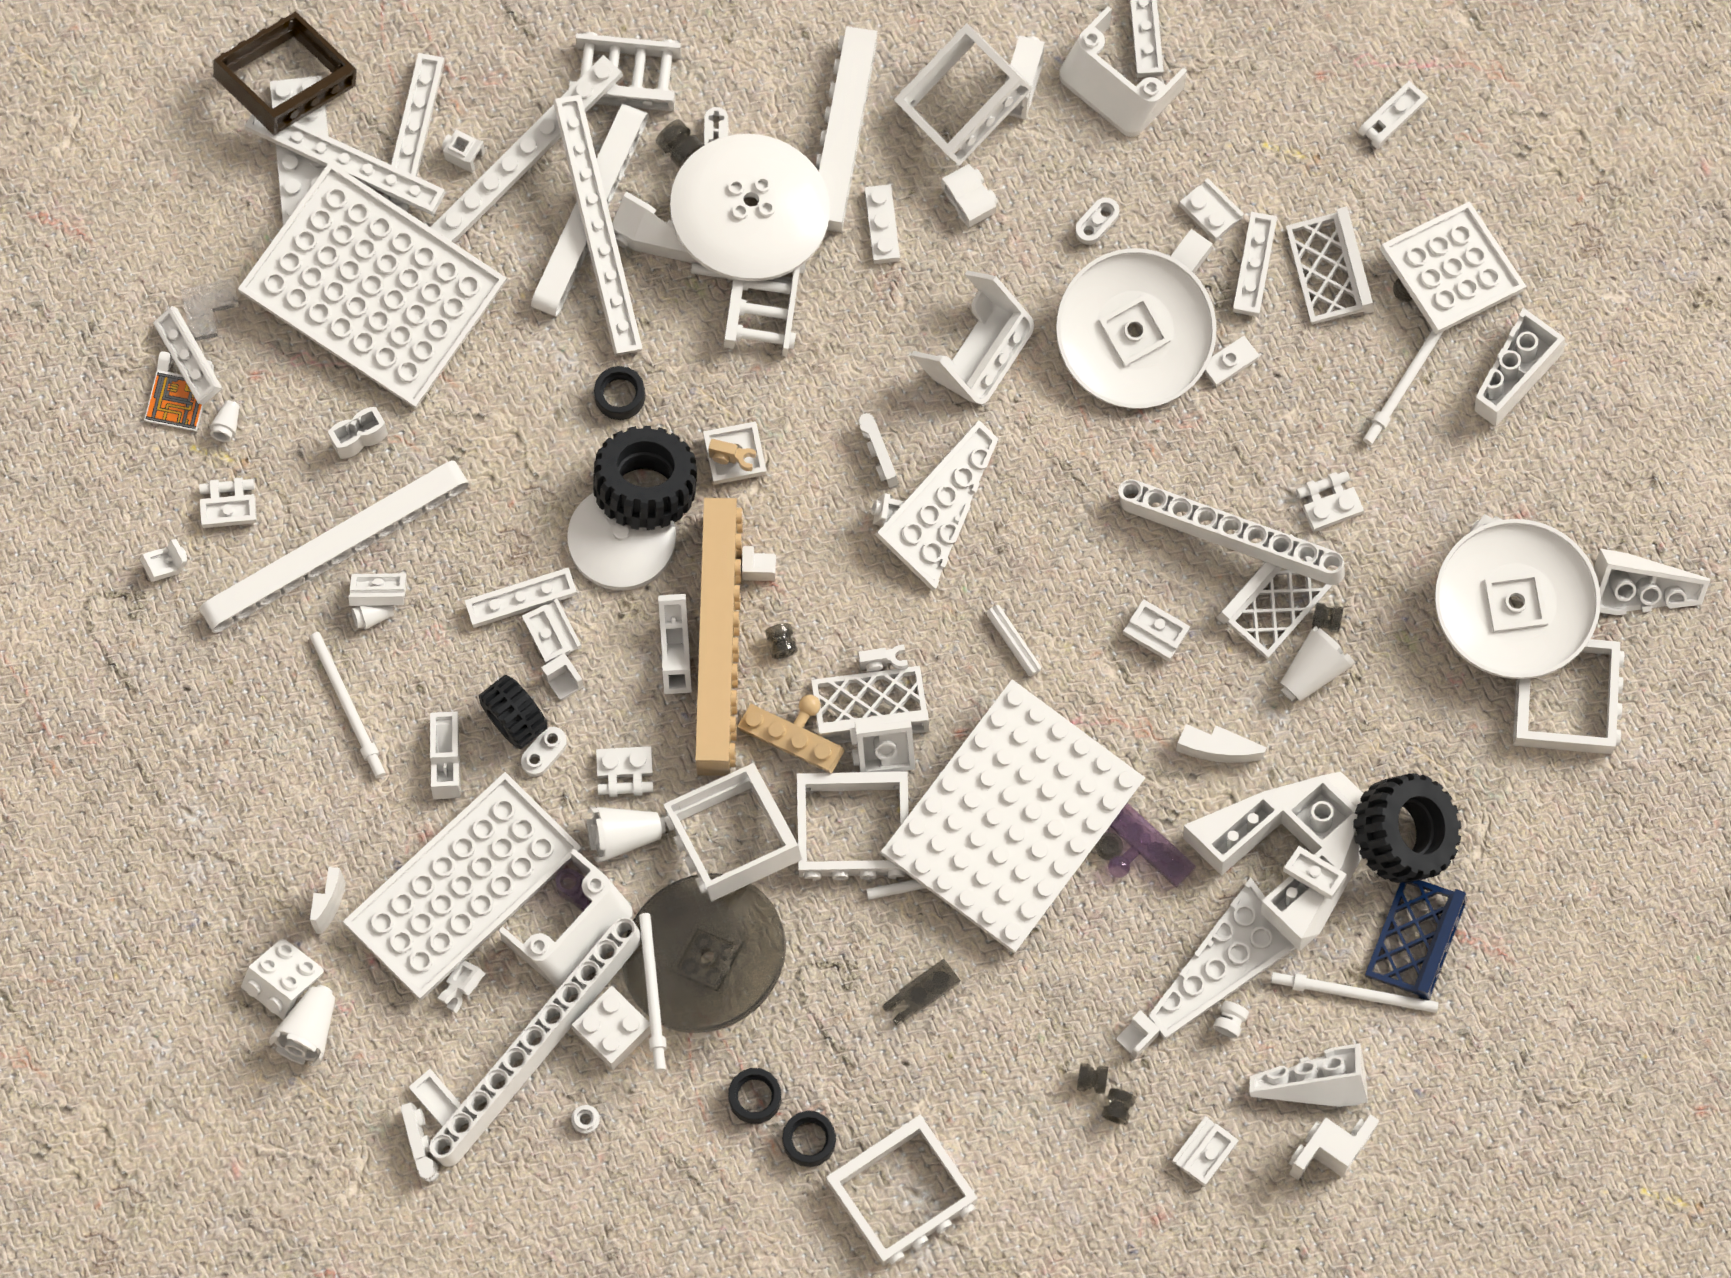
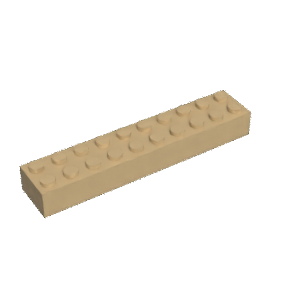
[695,498,743,776]

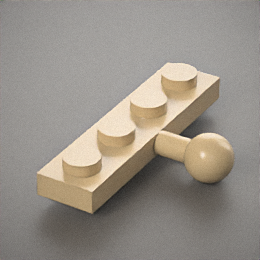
[737,695,845,774]

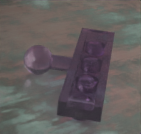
[1108,803,1196,888]

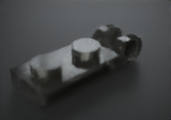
[882,959,961,1026]

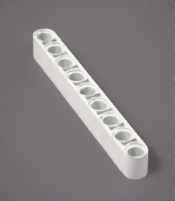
[531,104,648,317]
[1118,479,1345,585]

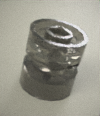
[656,119,704,168]

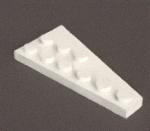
[874,421,998,591]
[1148,877,1296,1040]

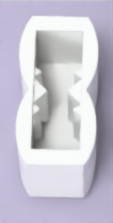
[941,164,998,228]
[328,407,388,459]

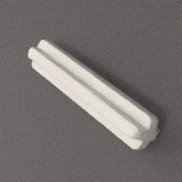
[987,605,1041,677]

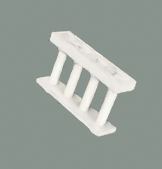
[569,32,682,112]
[723,262,806,357]

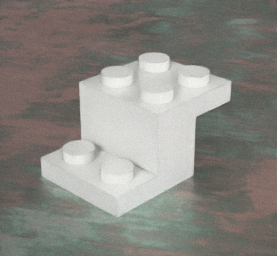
[1289,1114,1379,1180]

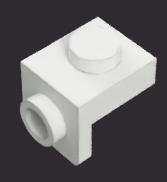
[871,493,904,526]
[140,539,187,582]

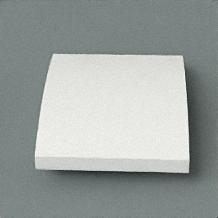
[310,867,346,934]

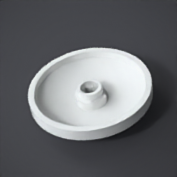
[567,493,676,591]

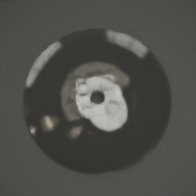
[622,873,786,1033]

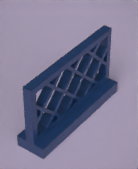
[1365,880,1467,1001]

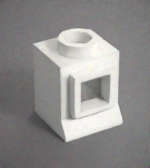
[442,130,485,173]

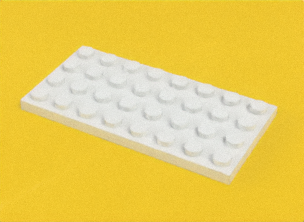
[343,772,582,1001]

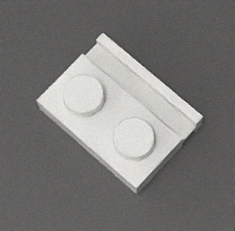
[1179,178,1244,242]
[349,573,407,606]
[522,599,582,664]
[1123,599,1190,662]
[1172,1116,1239,1187]

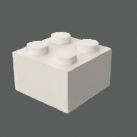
[572,986,651,1070]

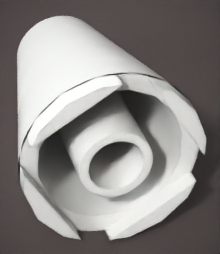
[1280,626,1355,701]
[587,807,666,862]
[269,985,335,1066]

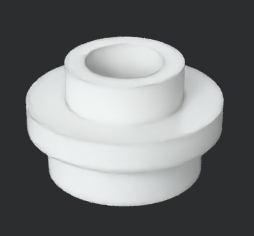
[571,1105,600,1134]

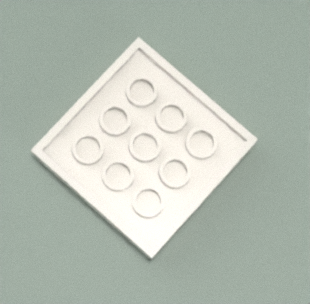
[1380,201,1526,335]

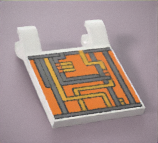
[144,351,214,432]

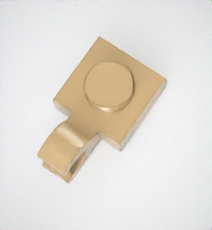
[708,438,756,471]

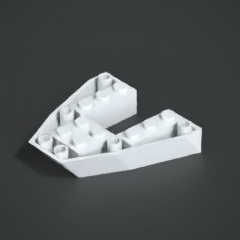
[1183,772,1363,951]

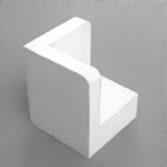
[742,546,776,581]
[541,653,584,701]
[1116,1010,1160,1059]

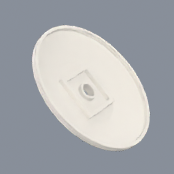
[670,134,830,281]
[1056,248,1217,409]
[1435,519,1601,679]

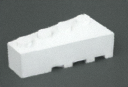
[1475,308,1565,427]

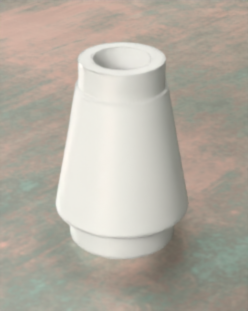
[210,400,240,442]
[351,605,394,630]

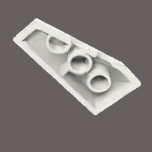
[612,192,700,264]
[1594,549,1710,615]
[1250,1043,1368,1107]

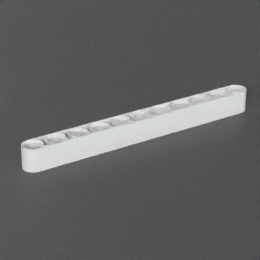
[199,461,469,633]
[429,917,642,1167]

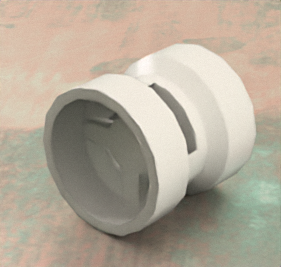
[1213,1001,1249,1039]

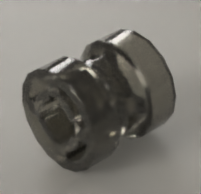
[1311,602,1344,633]
[765,623,798,659]
[1077,1062,1108,1094]
[1101,1088,1137,1125]

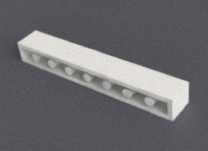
[815,26,877,233]

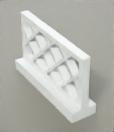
[1286,206,1374,325]
[1216,534,1332,659]
[811,666,929,744]

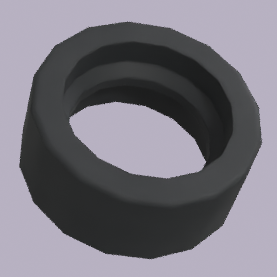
[594,366,646,420]
[728,1068,781,1124]
[782,1111,836,1167]

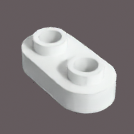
[1075,198,1119,245]
[521,727,567,777]

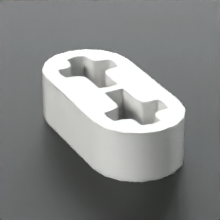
[704,107,729,145]

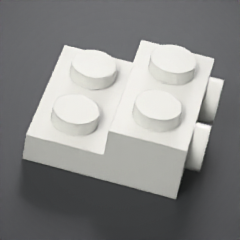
[850,717,915,772]

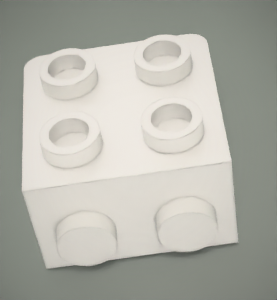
[241,939,323,1020]

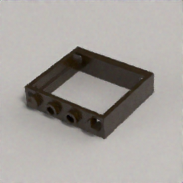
[213,11,357,135]

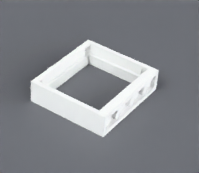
[894,23,1033,165]
[1513,639,1624,754]
[663,763,802,902]
[797,771,909,881]
[826,1115,978,1266]

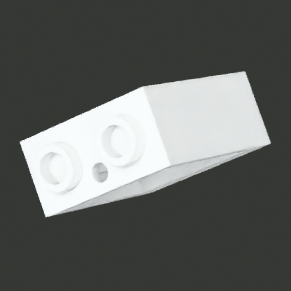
[1005,36,1045,120]

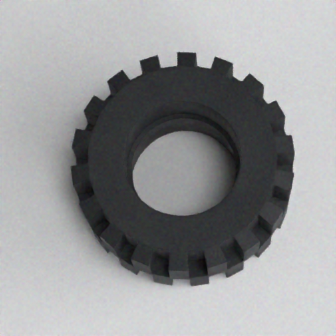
[479,675,548,749]

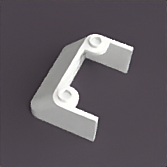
[1059,6,1187,137]
[911,270,1034,404]
[499,849,633,989]

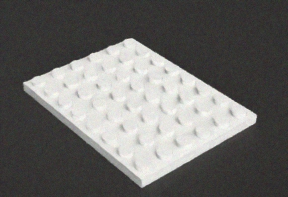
[238,162,507,409]
[880,679,1145,954]

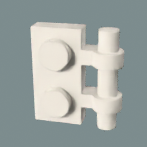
[1296,471,1364,532]
[199,477,257,528]
[596,746,653,797]

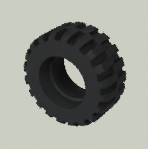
[593,426,697,530]
[1353,773,1461,883]

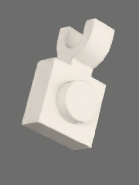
[859,645,908,672]
[438,960,485,1013]

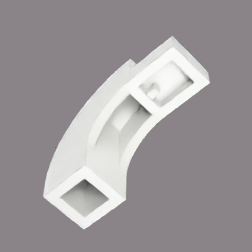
[658,594,692,694]

